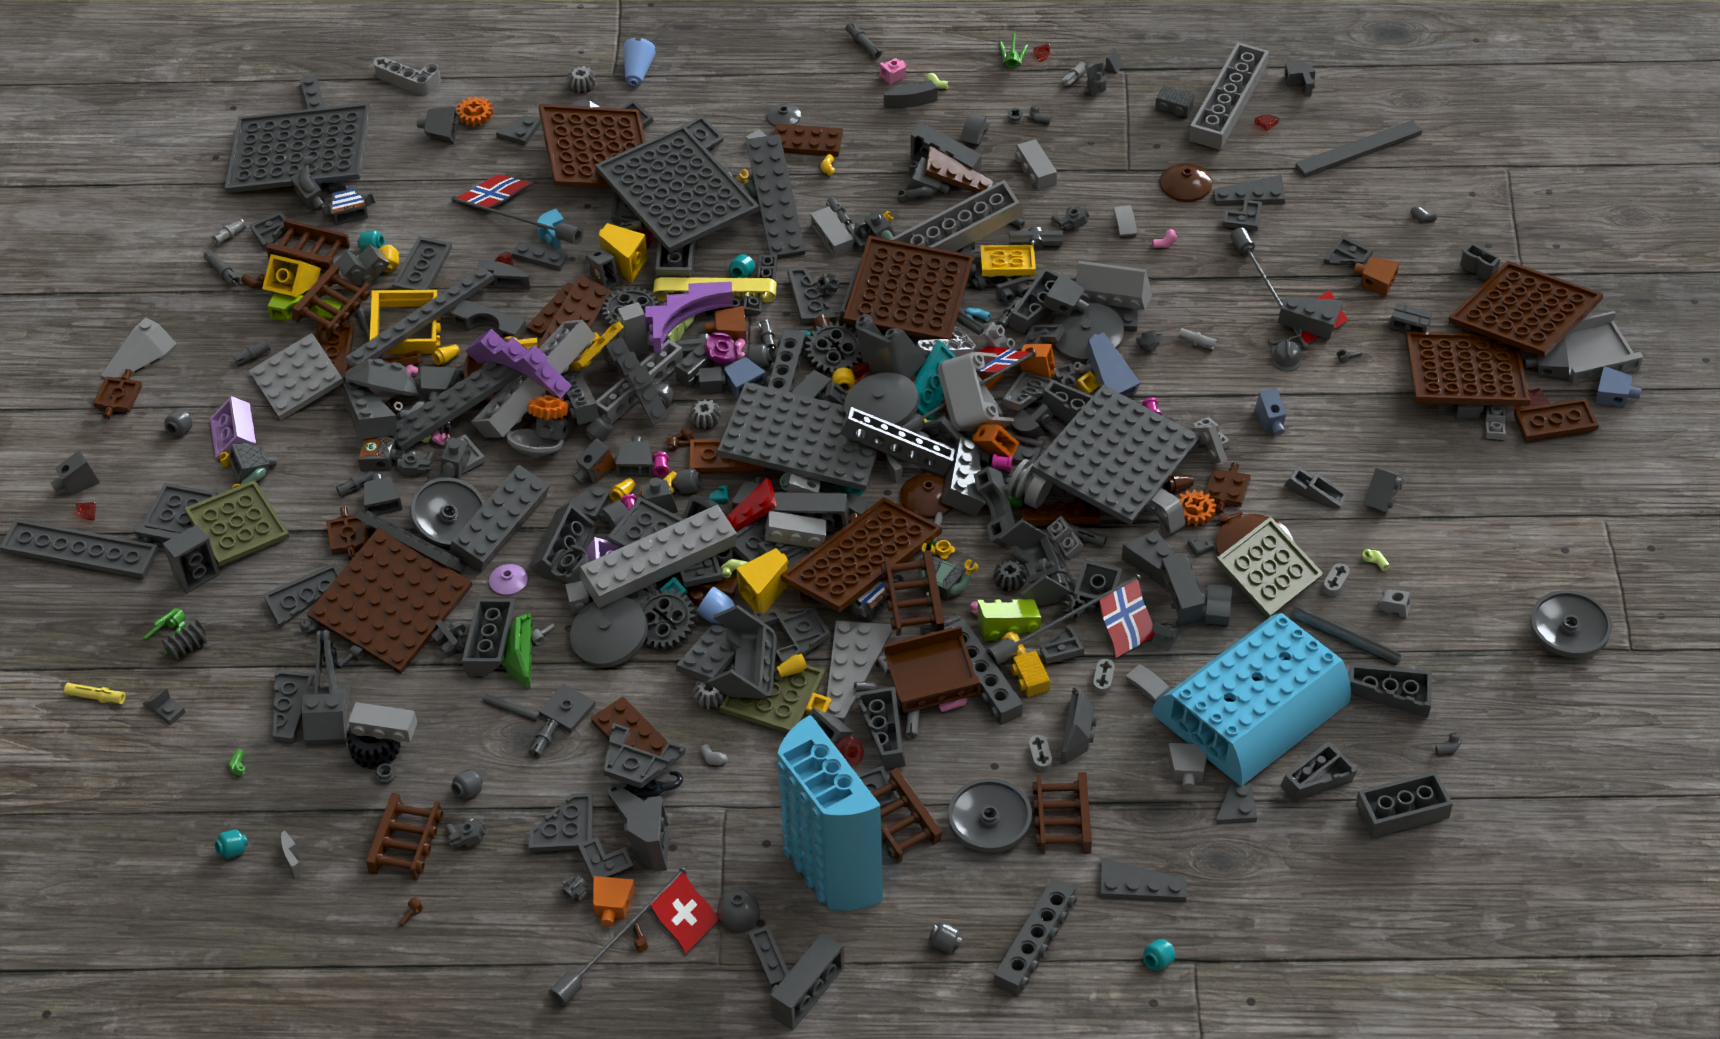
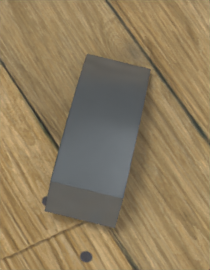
[883,80,937,108]
[477,259,531,289]
[1284,466,1348,508]

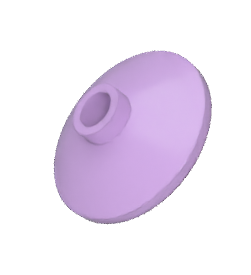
[489,564,528,596]

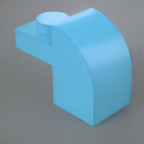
[537,208,564,249]

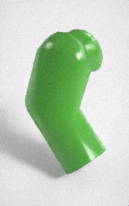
[228,749,246,776]

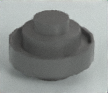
[1136,330,1163,351]

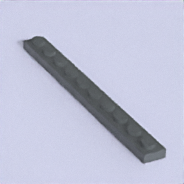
[300,75,346,193]
[346,267,495,367]

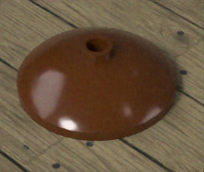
[1160,163,1213,202]
[900,473,953,519]

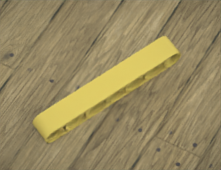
[653,277,777,302]

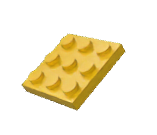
[980,245,1036,277]

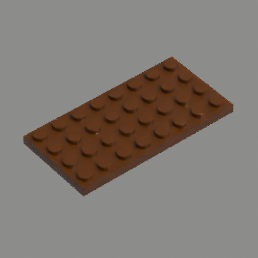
[781,498,942,613]

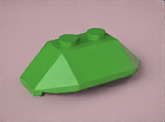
[502,613,533,689]

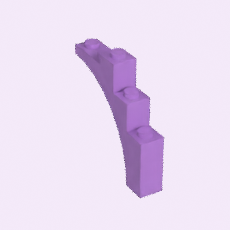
[645,281,733,353]
[465,329,572,399]

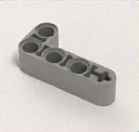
[373,57,441,96]
[916,327,975,365]
[1145,488,1185,536]

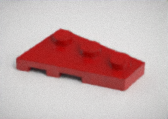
[726,478,777,532]

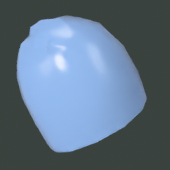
[696,587,735,625]

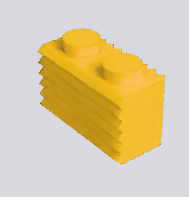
[1011,650,1050,697]

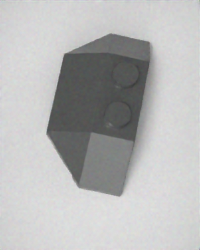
[345,358,419,397]
[1061,687,1097,764]

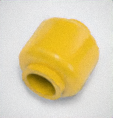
[379,245,399,272]
[831,368,856,392]

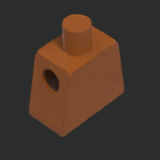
[1354,257,1400,297]
[705,306,747,343]

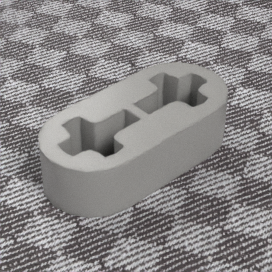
[1323,563,1350,596]
[1093,659,1115,695]
[1029,735,1052,772]

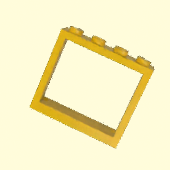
[370,290,441,354]

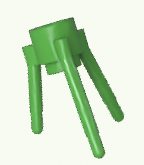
[999,32,1028,68]
[143,608,186,655]

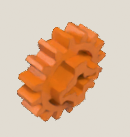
[456,96,493,127]
[527,395,569,420]
[1178,489,1216,527]

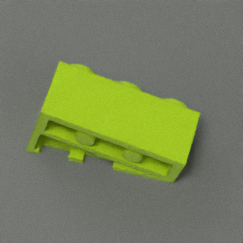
[977,599,1041,642]

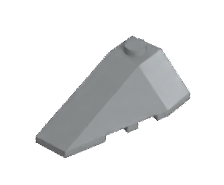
[101,317,177,379]

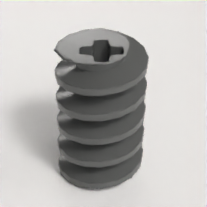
[162,620,207,660]

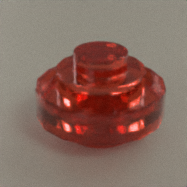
[835,737,864,767]

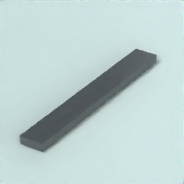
[1295,120,1422,178]

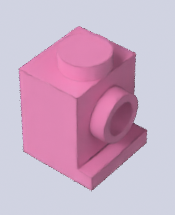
[880,58,907,85]

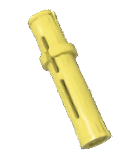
[64,683,125,704]

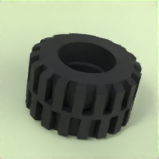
[346,726,401,769]

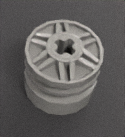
[1007,459,1053,509]

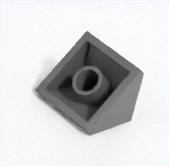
[1073,559,1123,600]

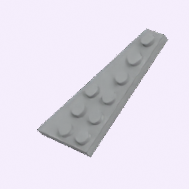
[826,621,894,723]

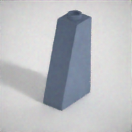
[1086,332,1140,397]

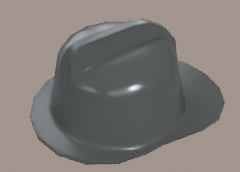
[1272,339,1302,372]

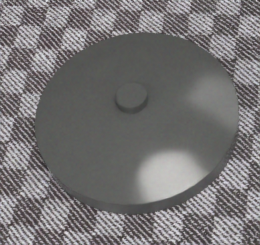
[1052,303,1124,363]
[844,373,919,427]
[410,477,485,548]
[1530,590,1612,658]
[570,597,648,668]
[948,778,1032,853]

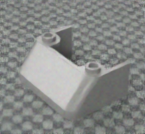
[937,352,1014,432]

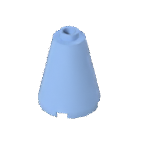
[623,38,656,86]

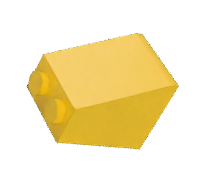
[598,223,648,283]
[262,254,321,297]
[737,548,789,614]

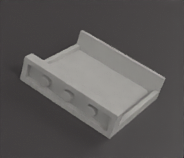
[1563,311,1643,385]

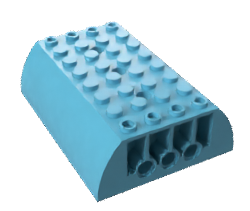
[1151,613,1351,787]
[776,715,883,911]

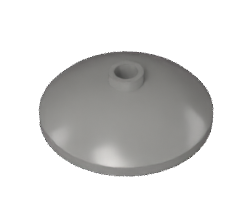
[507,428,564,458]

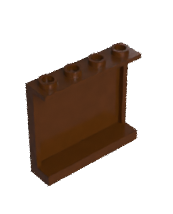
[884,626,981,713]

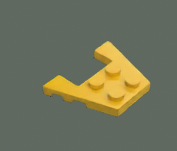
[566,322,624,373]

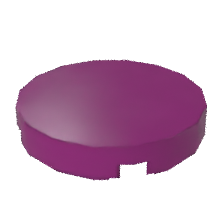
[704,333,740,364]

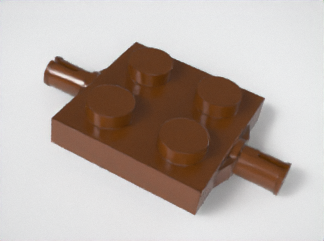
[93,369,142,419]
[1204,462,1251,514]
[326,506,369,560]

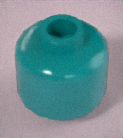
[357,230,385,252]
[729,254,755,278]
[214,829,248,859]
[1143,939,1175,971]

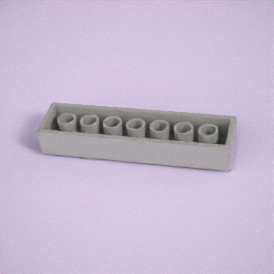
[1189,42,1269,150]
[890,180,1024,252]
[471,320,595,438]
[580,505,737,608]

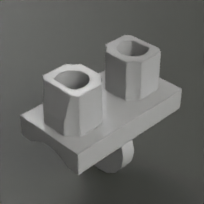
[982,322,1015,350]

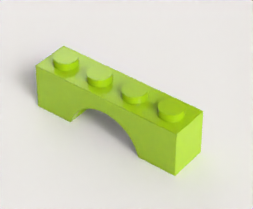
[267,292,344,322]

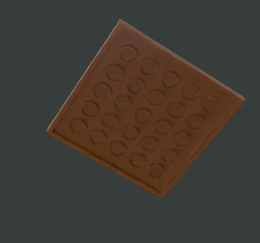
[538,104,646,189]
[844,236,974,340]
[1449,261,1603,357]
[1406,332,1530,407]
[307,527,473,674]

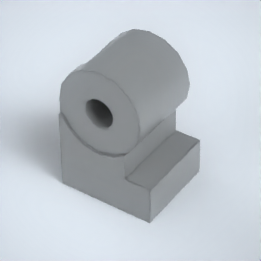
[1378,590,1411,618]

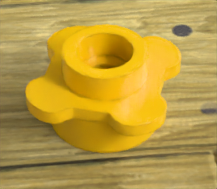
[933,540,955,560]

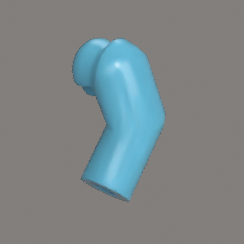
[964,308,991,322]

